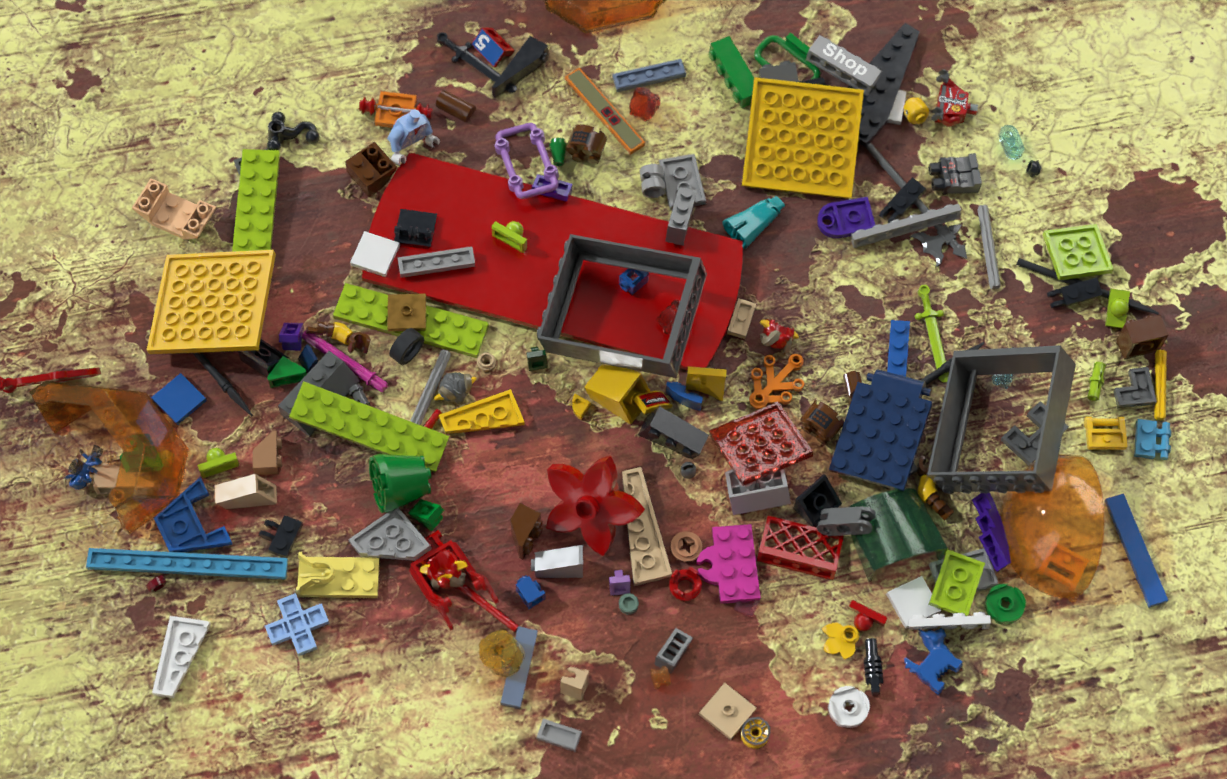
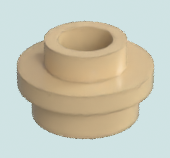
[477,353,496,371]

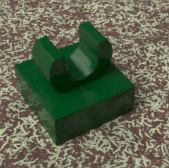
[526,346,548,371]

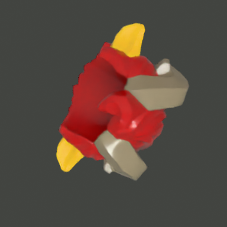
[760,319,799,353]
[420,549,467,590]

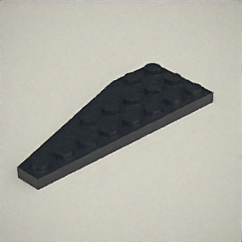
[847,23,920,147]

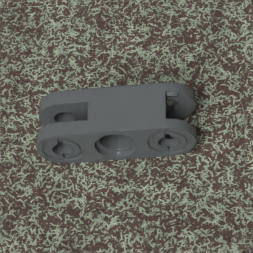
[817,506,876,536]

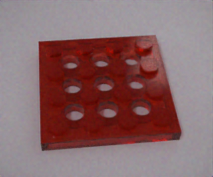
[709,402,813,486]

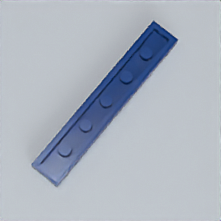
[1104,494,1168,608]

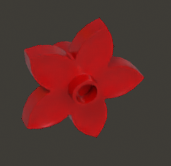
[546,455,645,556]

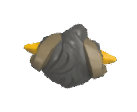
[434,372,477,404]

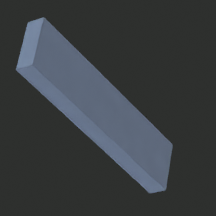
[612,59,686,92]
[501,627,538,709]

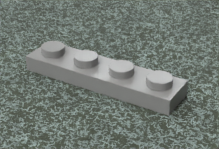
[398,247,475,278]

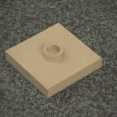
[699,683,756,740]

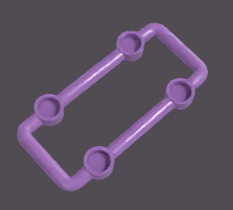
[495,123,559,199]

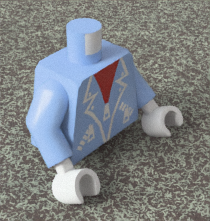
[387,109,440,165]

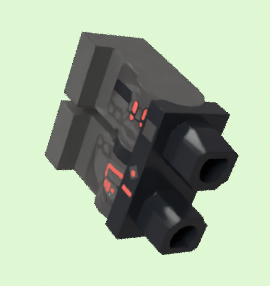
[928,153,982,195]

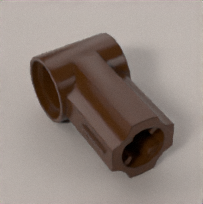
[843,371,862,407]

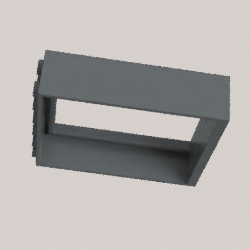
[537,234,707,378]
[927,345,1076,494]

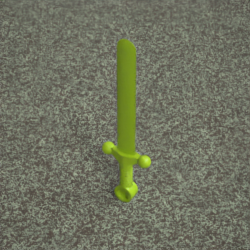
[915,285,949,382]

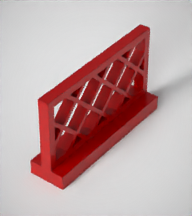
[757,516,844,580]

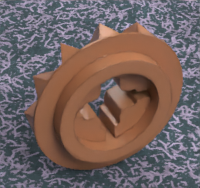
[671,531,702,562]

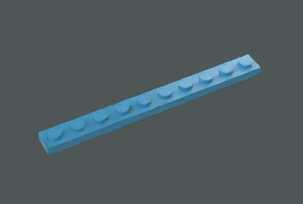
[86,548,288,579]

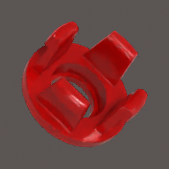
[669,567,702,601]

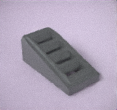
[654,628,693,673]

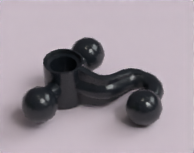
[267,111,320,150]

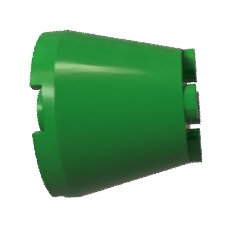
[369,454,431,513]

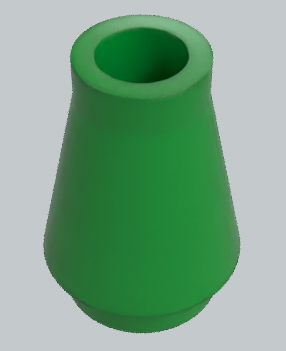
[549,138,567,166]

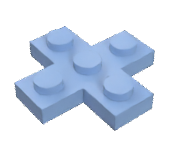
[265,593,329,656]

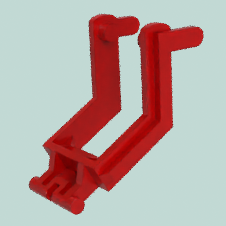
[409,530,499,631]

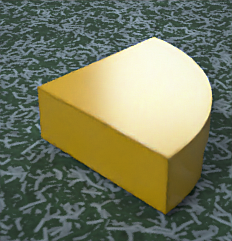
[572,394,591,420]

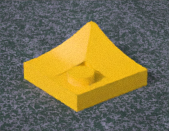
[686,367,726,401]

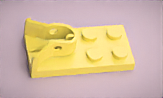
[296,552,380,598]

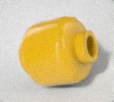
[903,97,930,124]

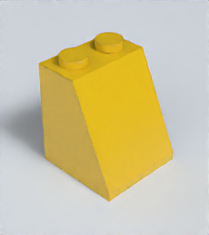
[584,364,650,424]

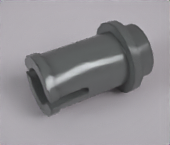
[349,384,370,406]

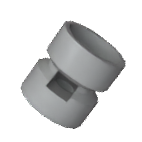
[640,164,666,198]

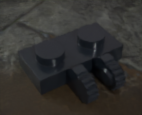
[259,515,303,558]

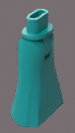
[722,196,785,249]

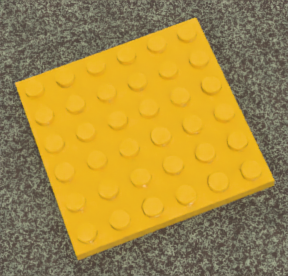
[742,77,864,199]
[147,250,276,354]

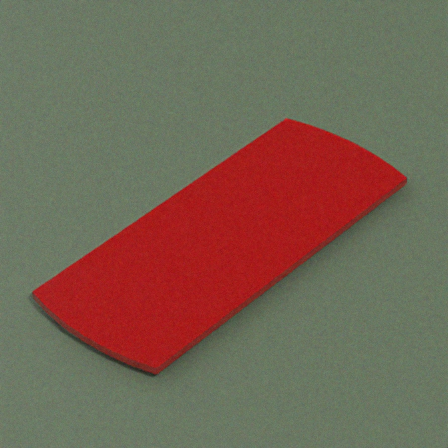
[362,152,743,370]

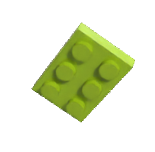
[928,549,985,616]

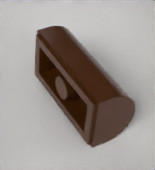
[436,90,476,123]

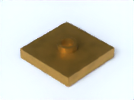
[387,294,426,332]

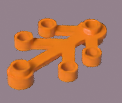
[749,354,804,409]

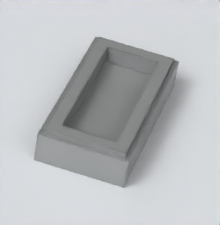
[537,719,582,752]

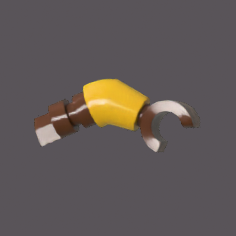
[306,321,371,354]
[917,455,954,521]

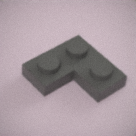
[1113,367,1157,409]

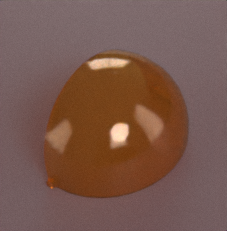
[999,454,1104,602]

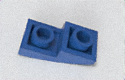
[666,382,703,411]

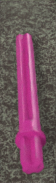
[302,330,388,392]

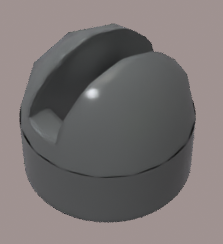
[680,462,696,479]

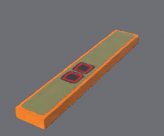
[565,68,645,155]

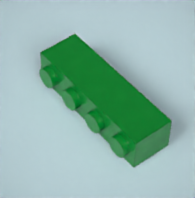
[708,36,754,109]

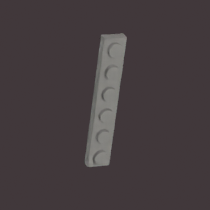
[851,204,961,248]

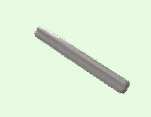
[978,205,1001,289]
[410,350,451,425]

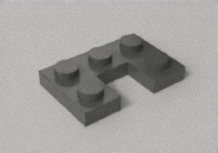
[1001,401,1069,466]

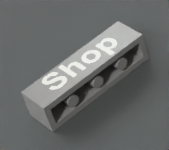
[806,35,881,96]

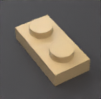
[727,298,756,339]

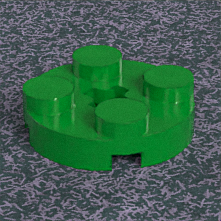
[985,584,1026,624]

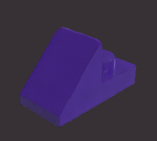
[279,323,303,351]

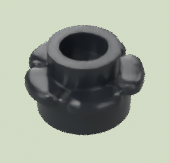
[1026,160,1042,177]

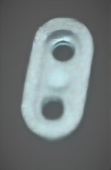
[999,125,1024,160]

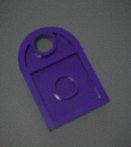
[817,197,876,239]

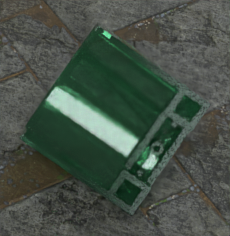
[849,488,948,582]

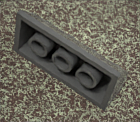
[278,351,360,437]

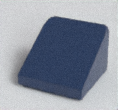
[298,344,318,373]

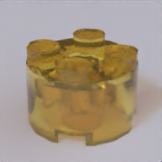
[479,630,525,677]

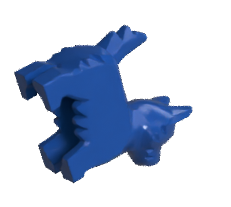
[904,628,963,695]

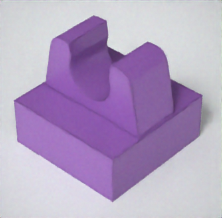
[609,570,630,595]

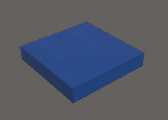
[151,373,207,425]

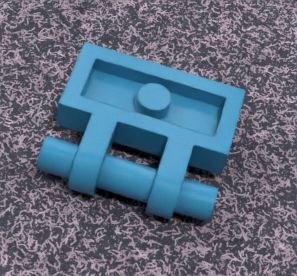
[1134,419,1172,460]

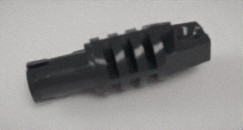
[863,638,884,695]

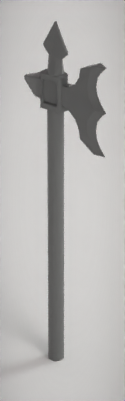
[864,142,967,267]

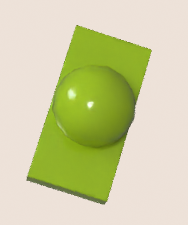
[492,221,527,253]
[1105,288,1130,329]
[198,448,239,478]

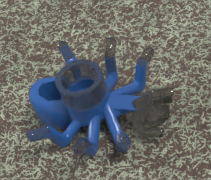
[64,444,103,490]

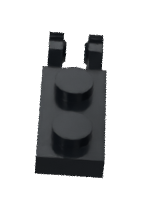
[879,177,926,223]
[1047,277,1103,309]

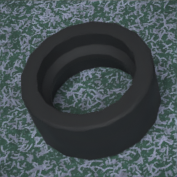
[389,328,424,365]

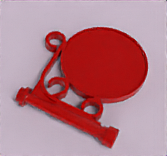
[0,367,101,393]

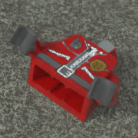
[931,69,978,127]

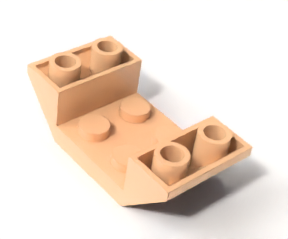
[132,178,216,240]

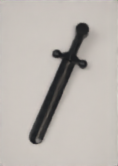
[437,32,517,93]

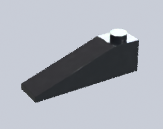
[492,36,549,98]

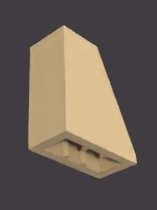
[214,474,277,509]

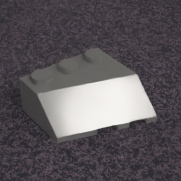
[725,449,791,515]

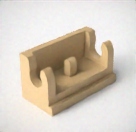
[560,667,589,701]

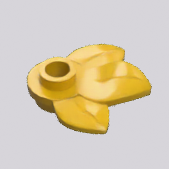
[822,623,859,660]

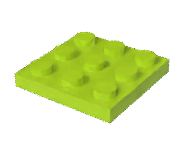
[1043,224,1114,280]

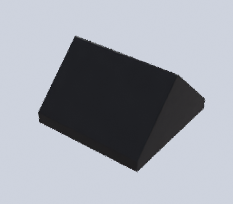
[238,339,289,378]
[793,474,842,527]

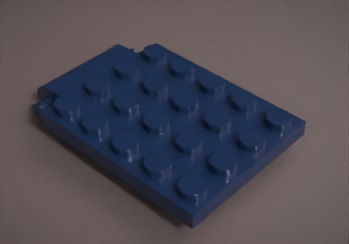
[829,369,932,492]

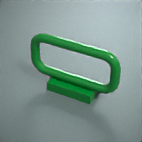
[754,32,821,80]

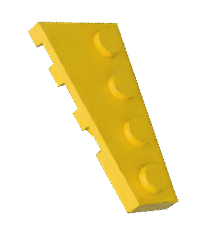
[439,389,525,434]

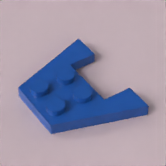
[154,477,233,553]

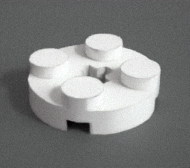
[828,686,870,728]

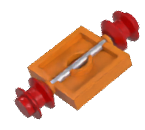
[359,91,433,128]

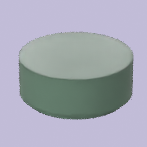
[619,593,639,615]

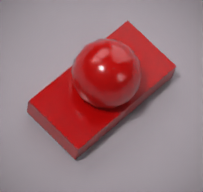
[848,600,888,632]

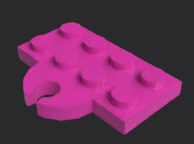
[696,524,760,604]

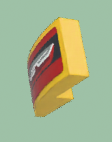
[634,391,673,414]

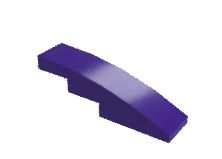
[972,492,1011,572]

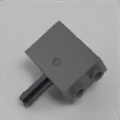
[759,61,825,85]

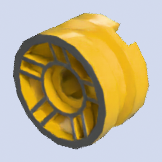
[741,717,770,749]

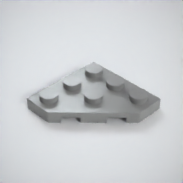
[349,508,431,561]

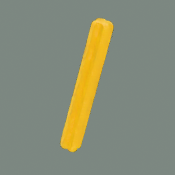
[1154,350,1167,421]

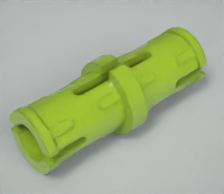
[1087,362,1106,401]

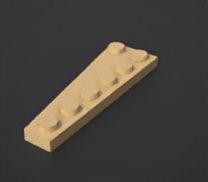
[622,467,672,586]

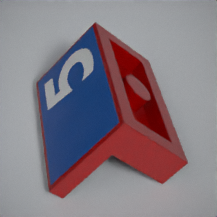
[472,28,515,68]

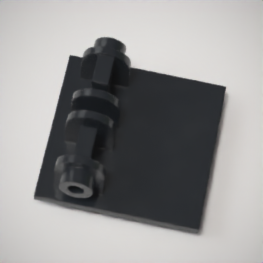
[394,209,437,247]

